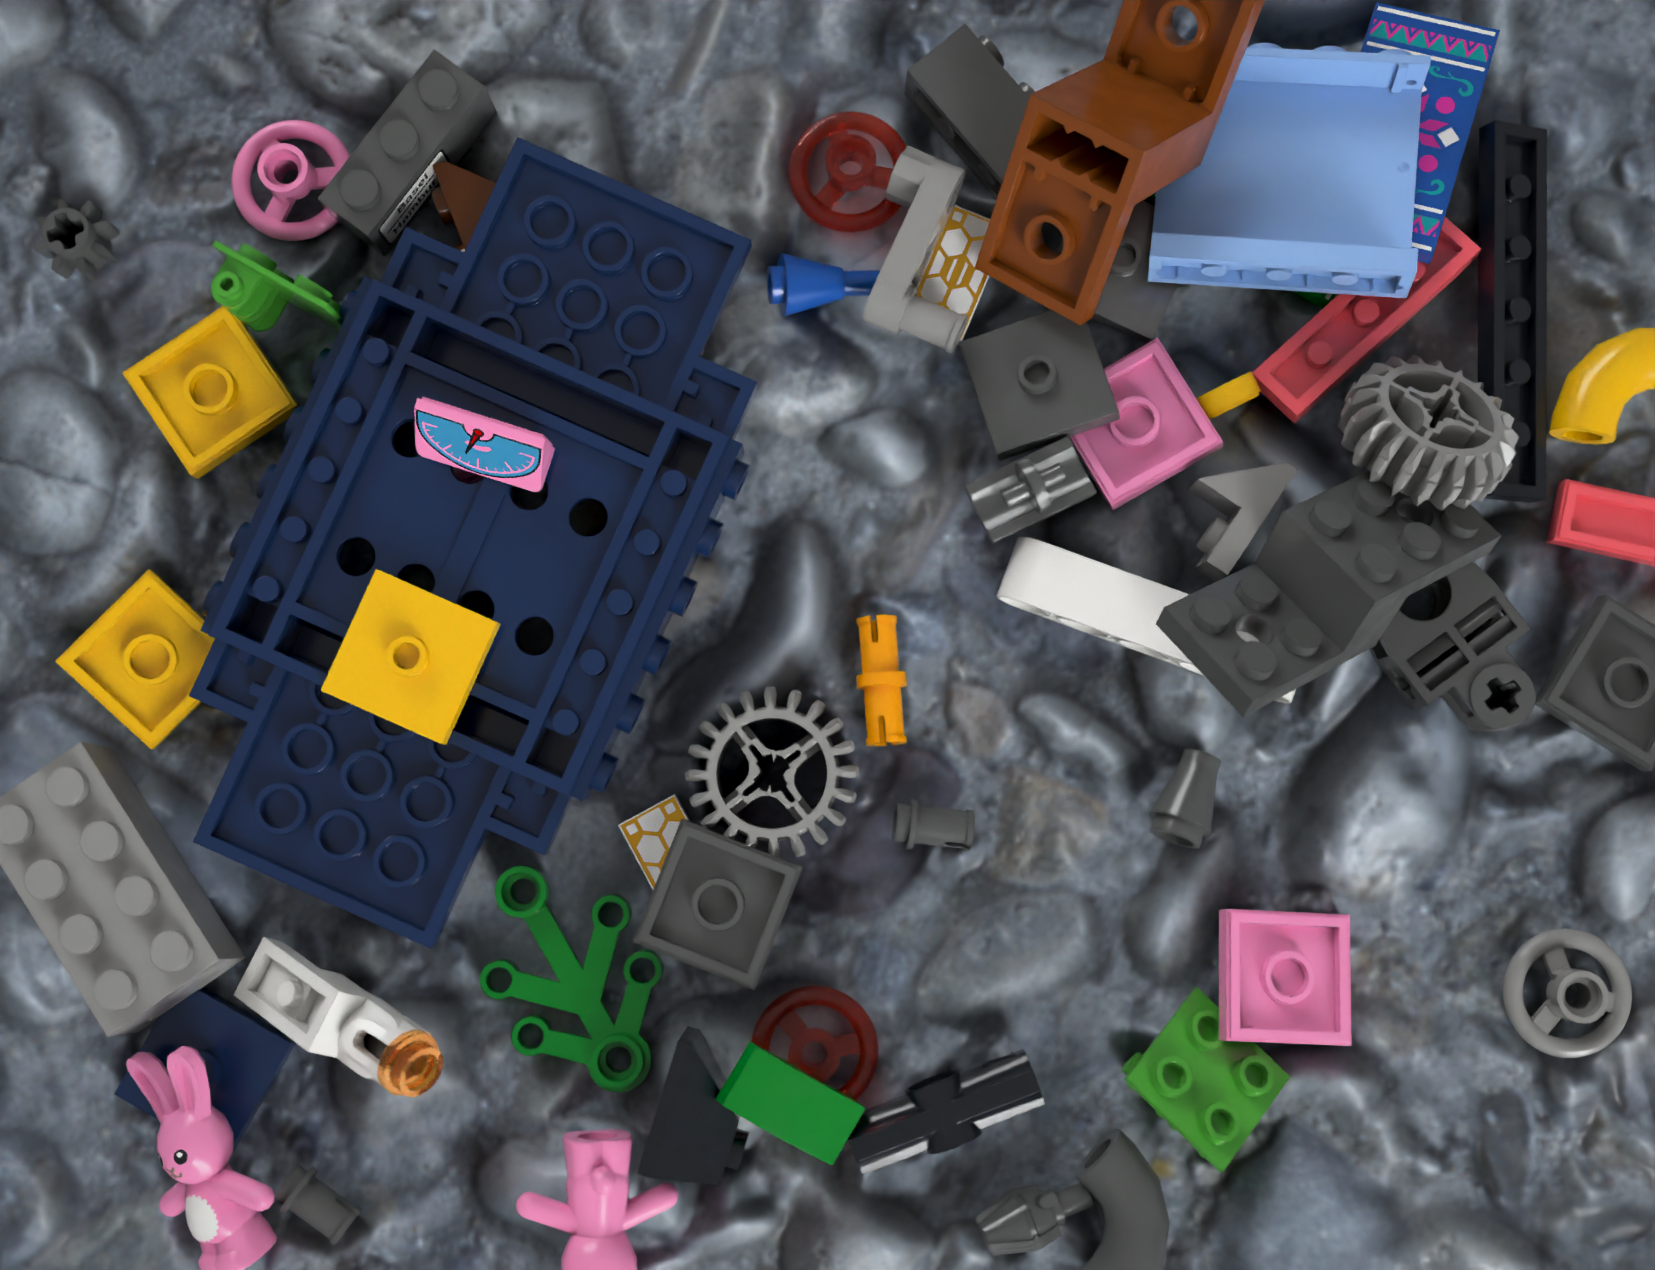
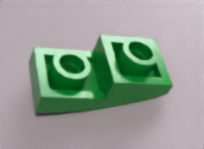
[715,1041,866,1166]

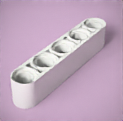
[996,537,1296,703]

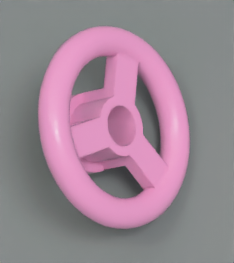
[232,120,350,241]

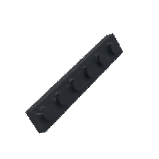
[1478,120,1547,503]

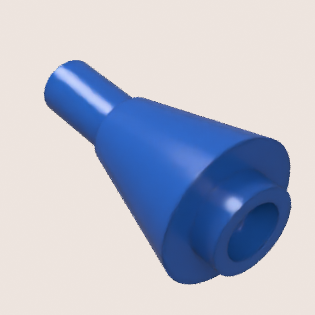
[767,253,880,317]

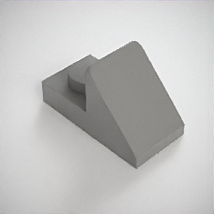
[1188,462,1298,582]

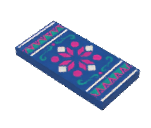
[1361,2,1500,264]

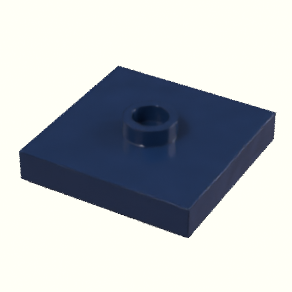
[114,987,296,1154]

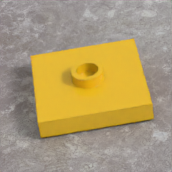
[122,306,300,479]
[55,569,215,750]
[320,569,501,744]

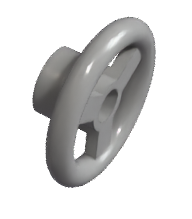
[1503,929,1632,1058]

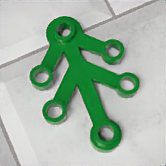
[480,865,664,1093]

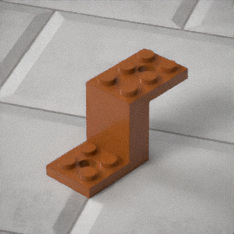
[975,0,1265,326]

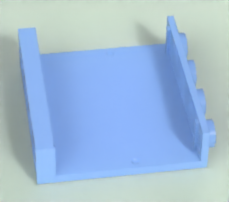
[1148,43,1431,298]

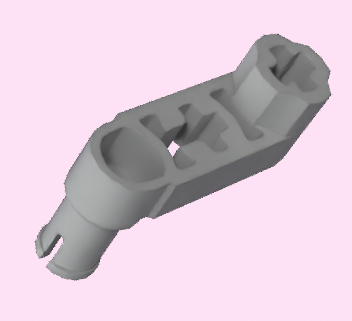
[862,145,968,354]

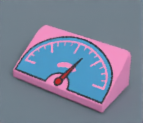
[414,396,555,492]

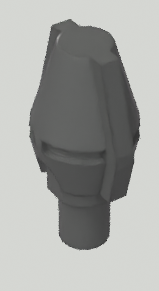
[976,1182,1093,1256]

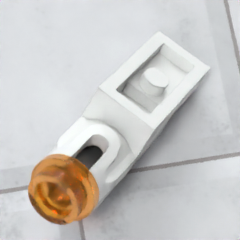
[234,937,443,1097]

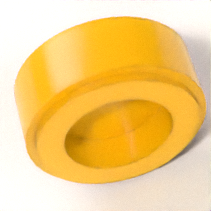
[1196,371,1261,420]

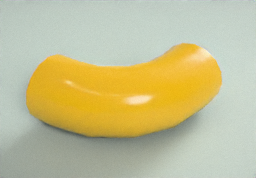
[1549,328,1655,444]

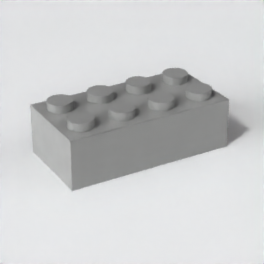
[0,742,246,1037]

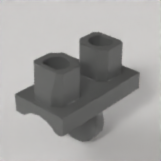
[964,436,1097,545]

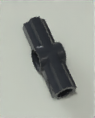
[848,1049,1045,1175]

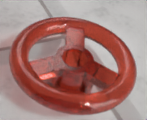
[789,111,906,233]
[751,986,879,1100]

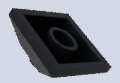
[637,1026,749,1185]

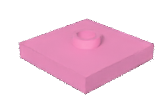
[1069,337,1223,511]
[1219,909,1352,1046]

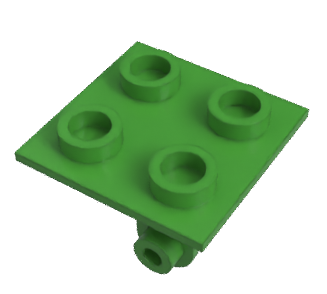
[211,240,342,332]
[1121,987,1291,1173]

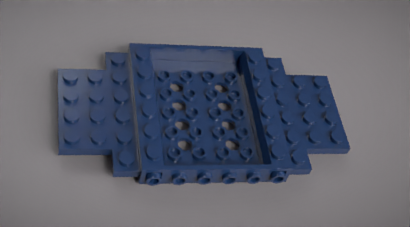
[189,137,758,949]

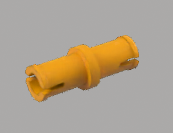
[856,615,907,747]

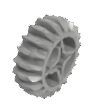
[1337,355,1519,511]
[685,687,859,857]

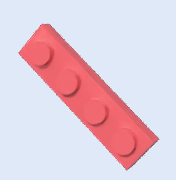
[1252,217,1481,424]

